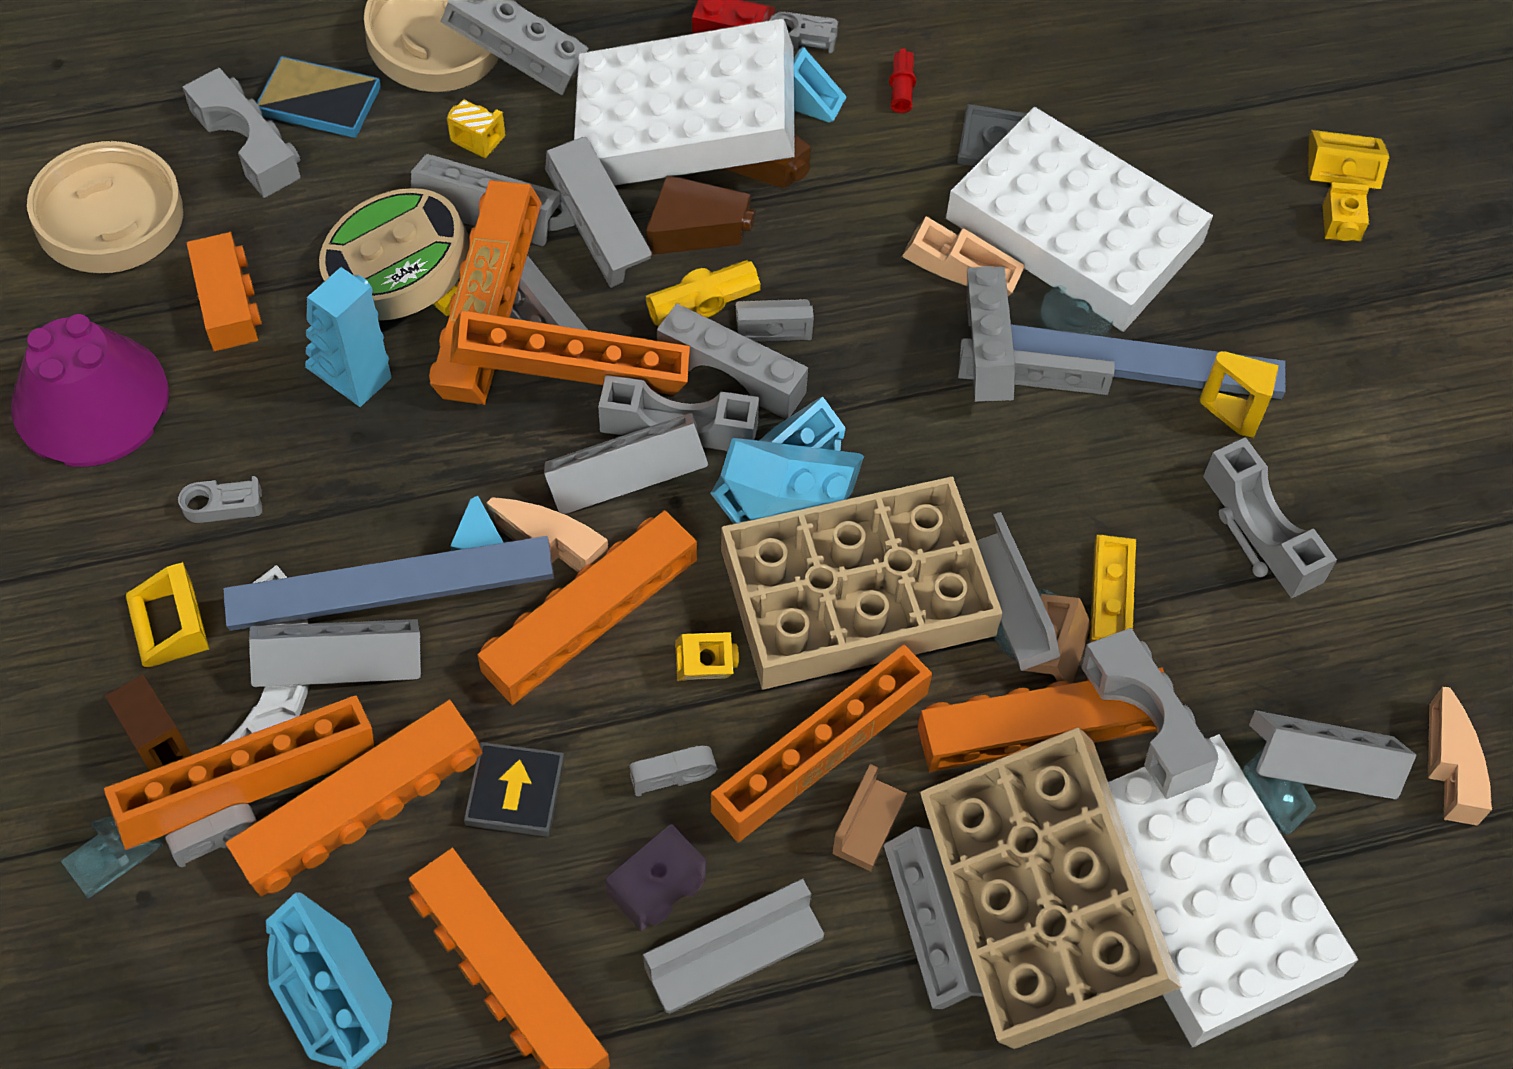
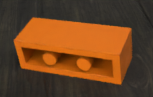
[186,232,262,351]

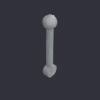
[1219,507,1268,577]

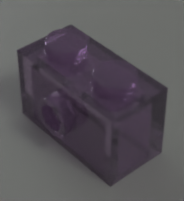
[605,824,706,931]

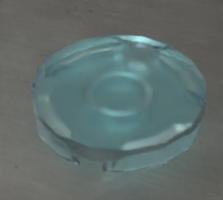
[1040,285,1113,337]

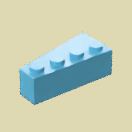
[305,267,392,407]

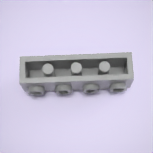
[441,0,588,95]

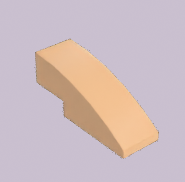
[902,216,1025,296]
[487,497,608,573]
[1428,686,1492,826]

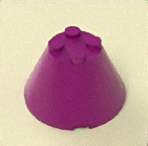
[11,314,169,467]

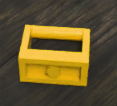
[1308,130,1390,189]
[1200,351,1279,438]
[126,562,209,667]

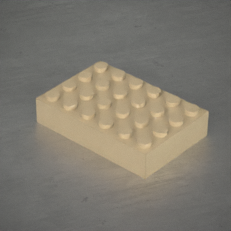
[721,476,1003,690]
[920,727,1182,1049]

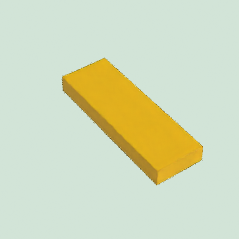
[1089,534,1136,643]

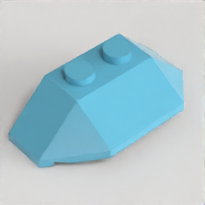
[710,397,845,524]
[721,438,864,521]
[266,893,392,1069]

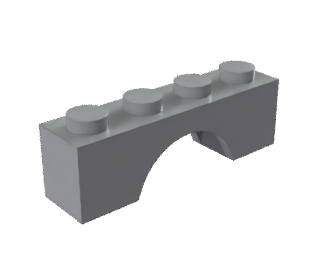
[183,67,301,198]
[967,266,1015,402]
[657,303,808,419]
[598,375,759,451]
[1203,437,1337,598]
[1082,628,1218,799]

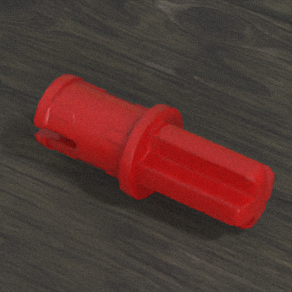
[889,48,917,113]

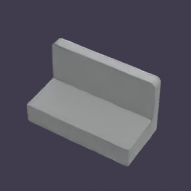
[736,299,814,341]

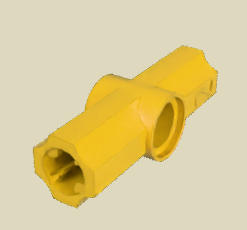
[646,260,760,327]

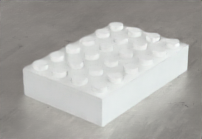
[574,18,794,185]
[946,107,1213,332]
[1108,734,1358,1048]

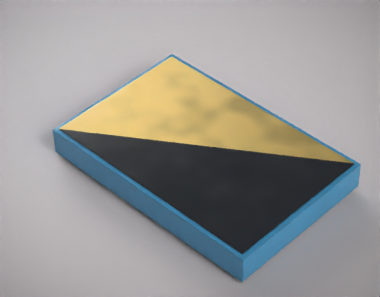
[257,56,381,138]

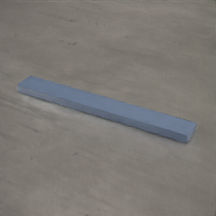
[1011,325,1285,399]
[223,536,554,631]

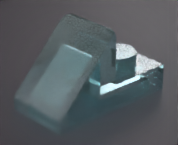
[1242,748,1317,834]
[61,817,163,899]

